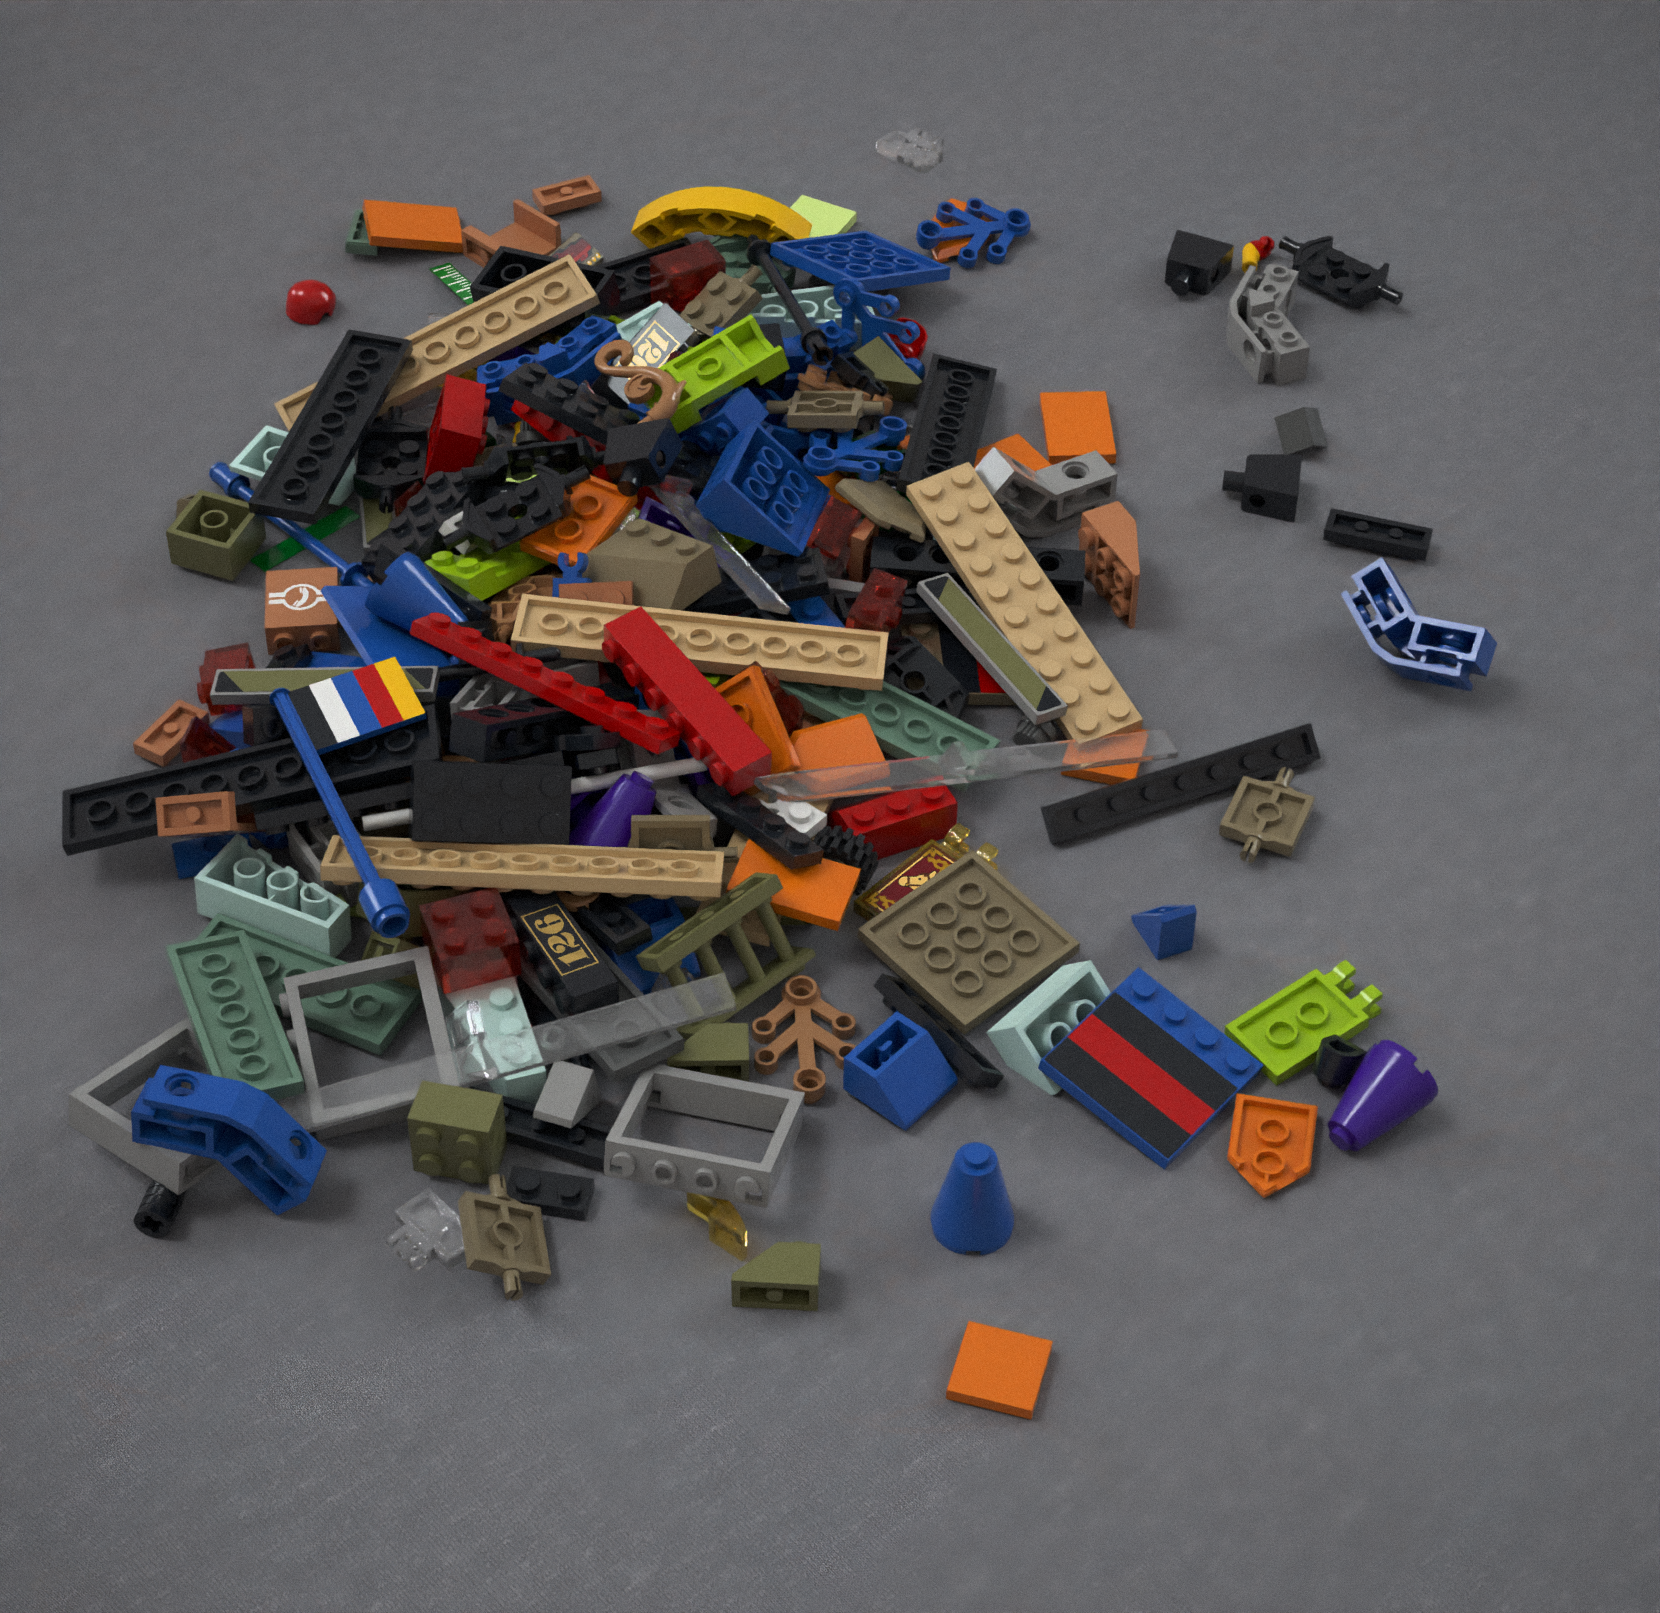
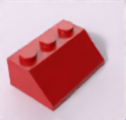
[423,374,490,485]
[826,778,958,860]

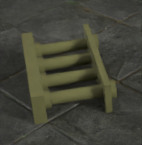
[636,872,816,1039]

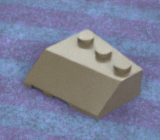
[582,518,721,611]

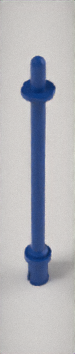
[209,462,375,587]

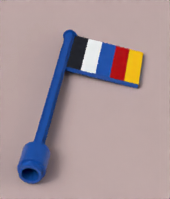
[269,657,427,938]

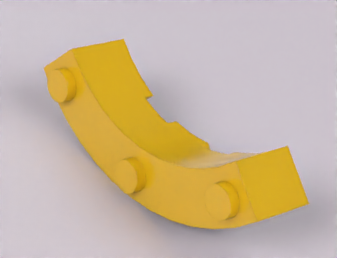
[631,186,812,261]

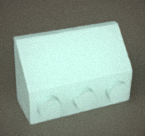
[229,425,356,506]
[986,960,1111,1095]

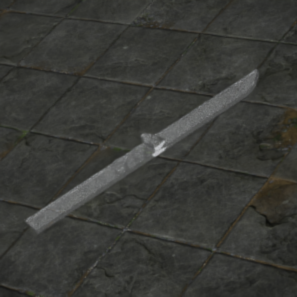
[578,380,791,615]
[753,729,1179,803]
[277,972,737,1133]

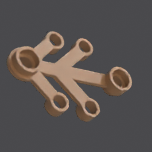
[797,364,894,416]
[752,975,856,1104]

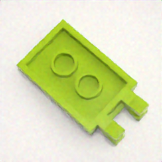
[1224,960,1383,1086]

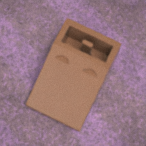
[1078,501,1140,629]

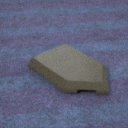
[835,478,927,543]

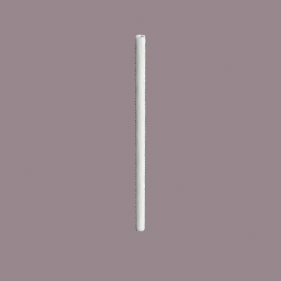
[361,757,707,831]

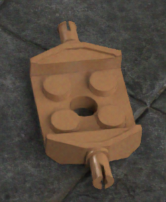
[488,569,563,644]

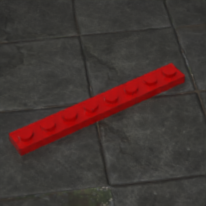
[410,612,681,754]

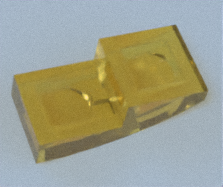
[687,1192,747,1261]

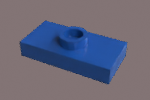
[171,833,252,879]

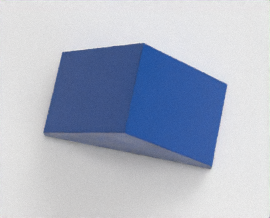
[1131,904,1197,961]

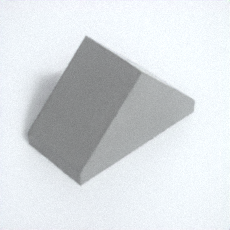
[533,1059,602,1128]

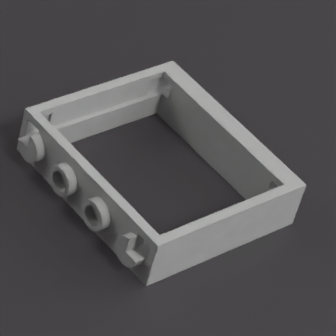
[279,946,460,1141]
[69,1017,295,1195]
[603,1064,805,1208]

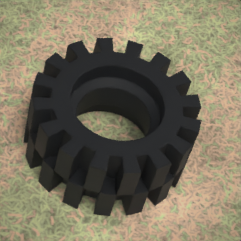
[813,825,879,896]

